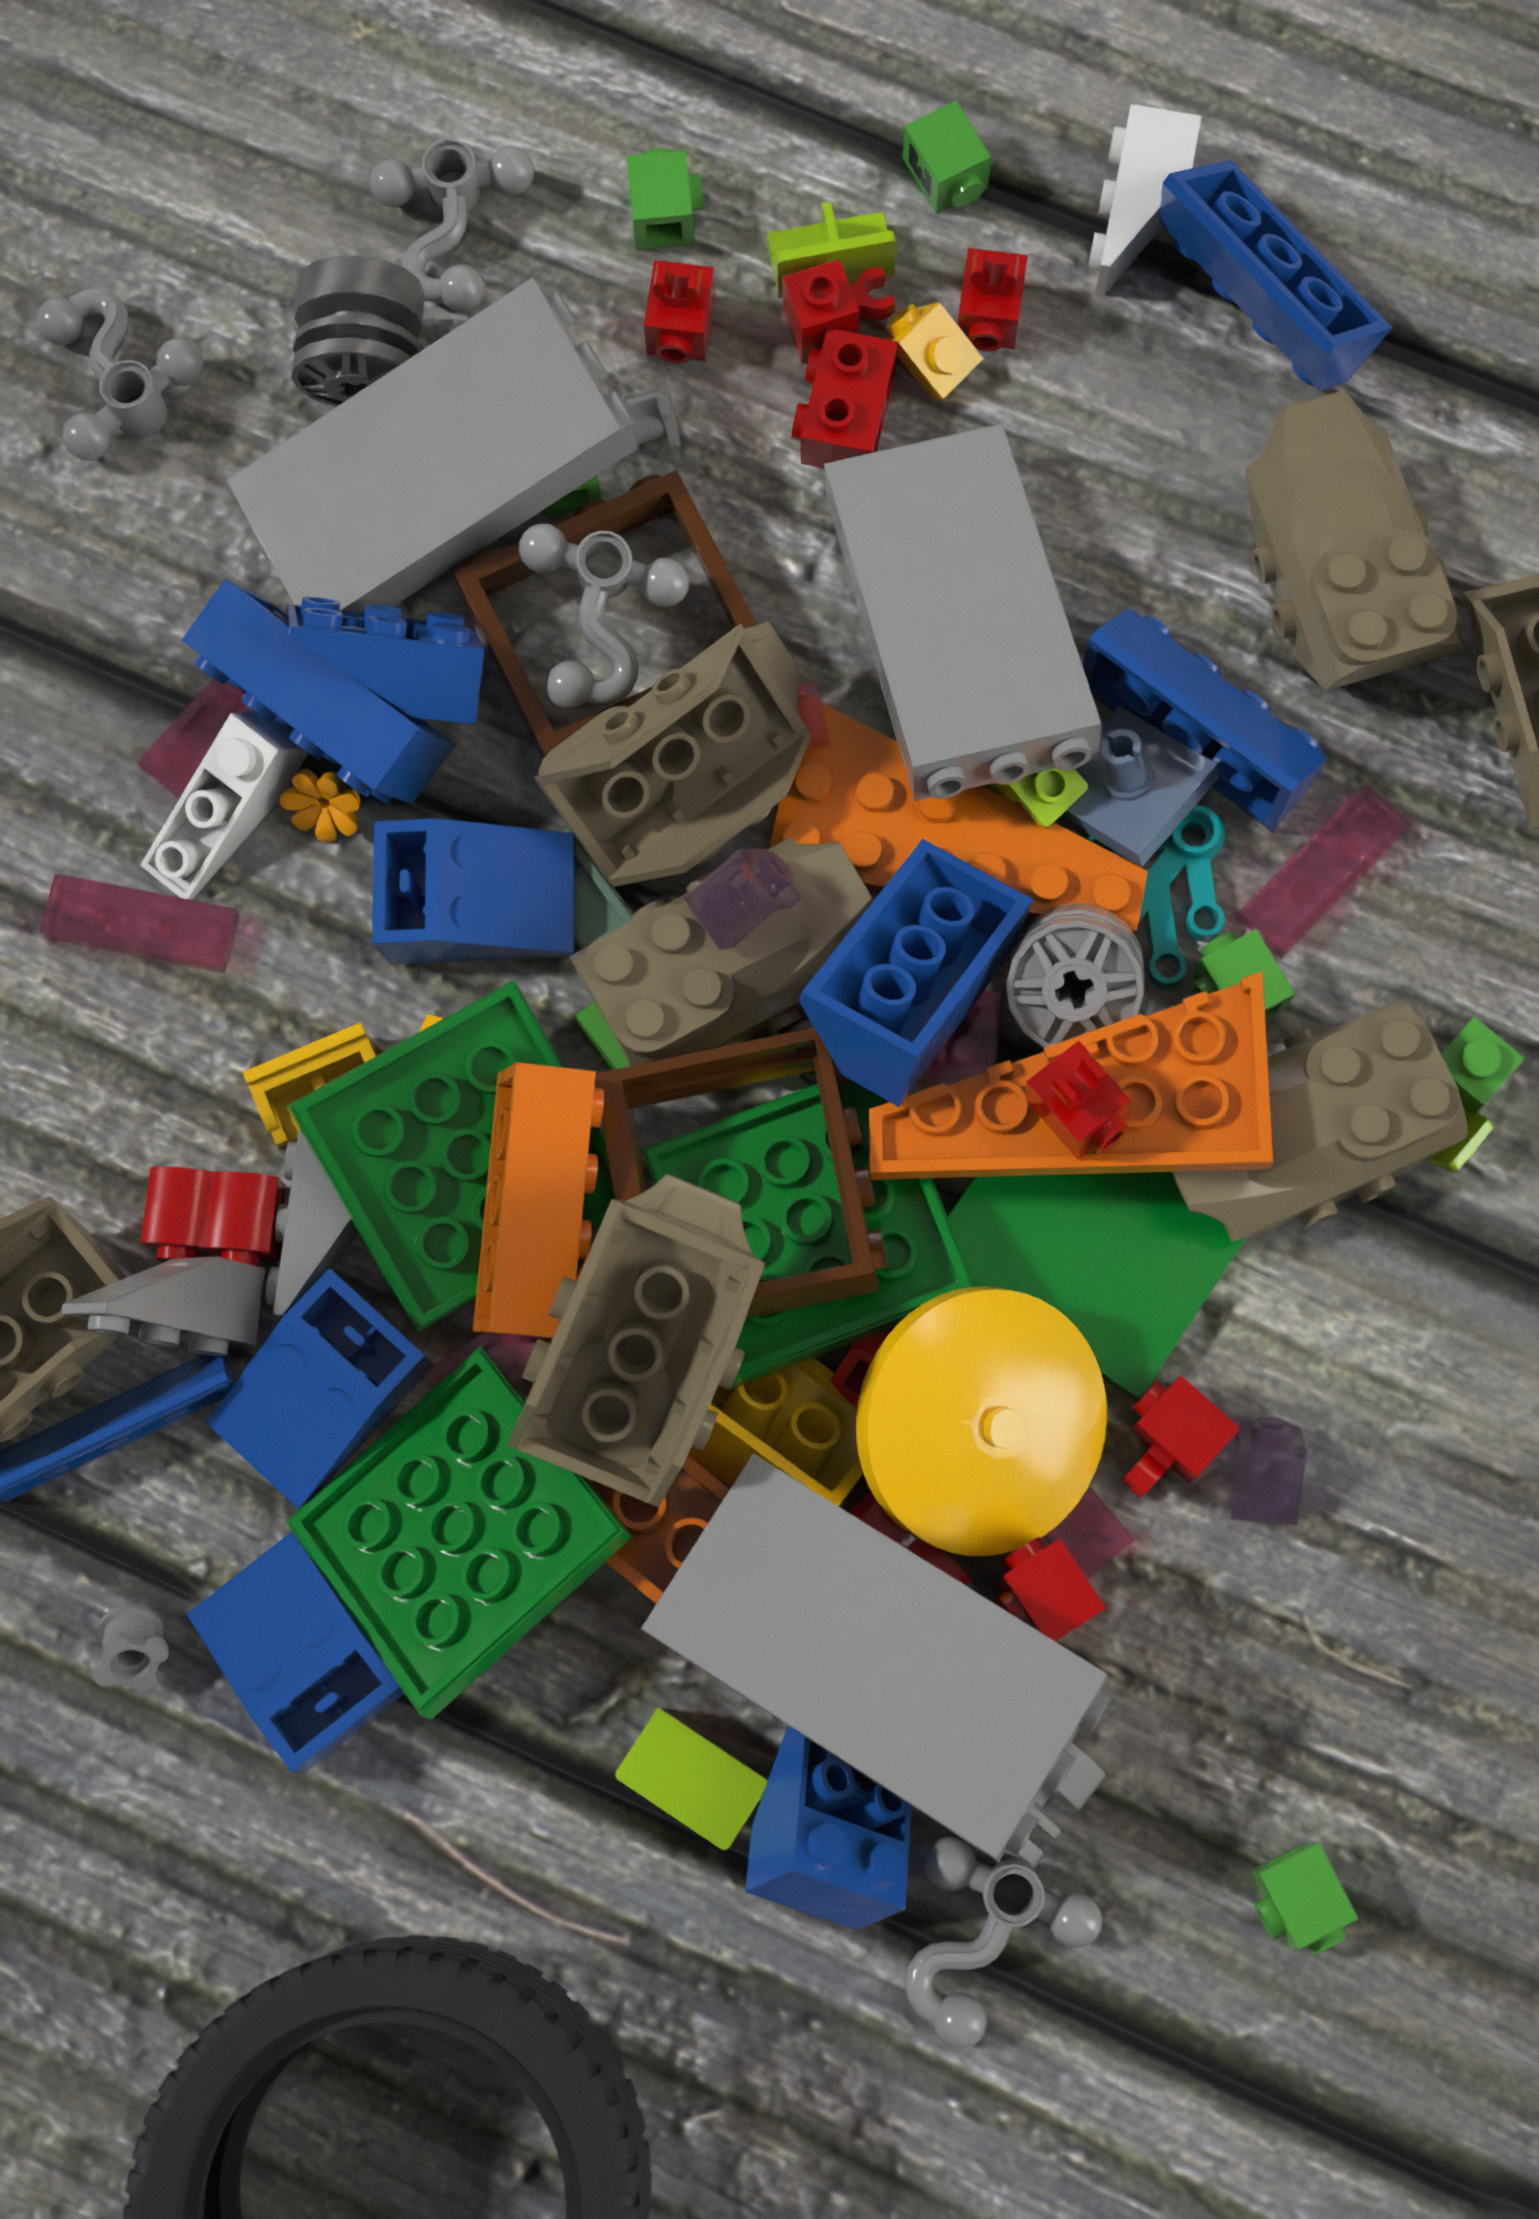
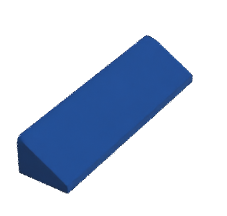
[0,1355,237,1502]

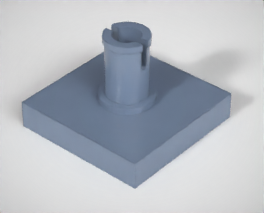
[1060,706,1220,868]

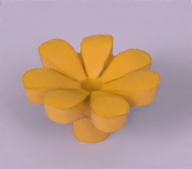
[279,769,361,843]

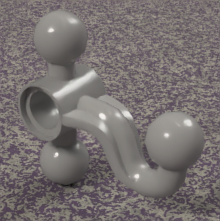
[369,138,534,313]
[36,288,204,461]
[519,523,689,710]
[905,1837,1103,2049]

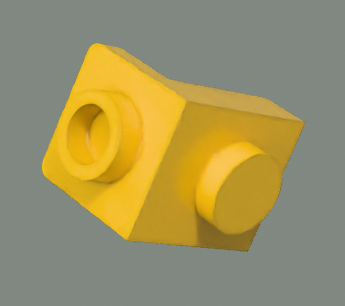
[884,302,984,401]

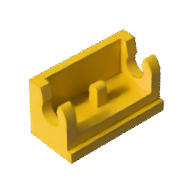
[242,1022,377,1149]

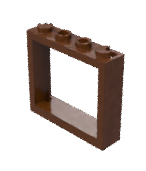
[454,470,757,759]
[595,1028,888,1319]

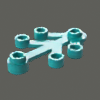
[1061,804,1225,997]

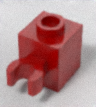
[957,248,1028,351]
[782,259,896,363]
[643,260,716,364]
[1026,1040,1131,1160]
[1121,1375,1241,1498]

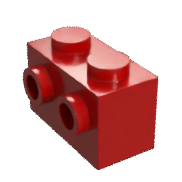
[791,328,898,468]
[993,1536,1106,1641]

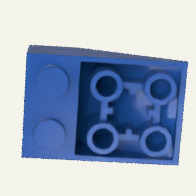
[286,597,485,725]
[372,818,575,964]
[206,1268,435,1510]
[187,1531,405,1773]
[745,1725,912,1930]

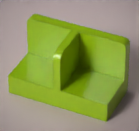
[767,201,896,298]
[615,1707,768,1850]

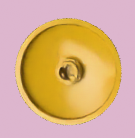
[856,1286,1107,1556]

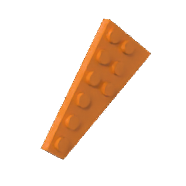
[769,693,1148,937]
[869,971,1273,1180]

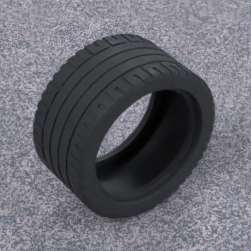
[123,1935,651,2219]

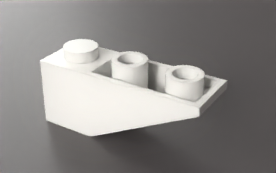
[1088,104,1202,296]
[140,711,308,902]

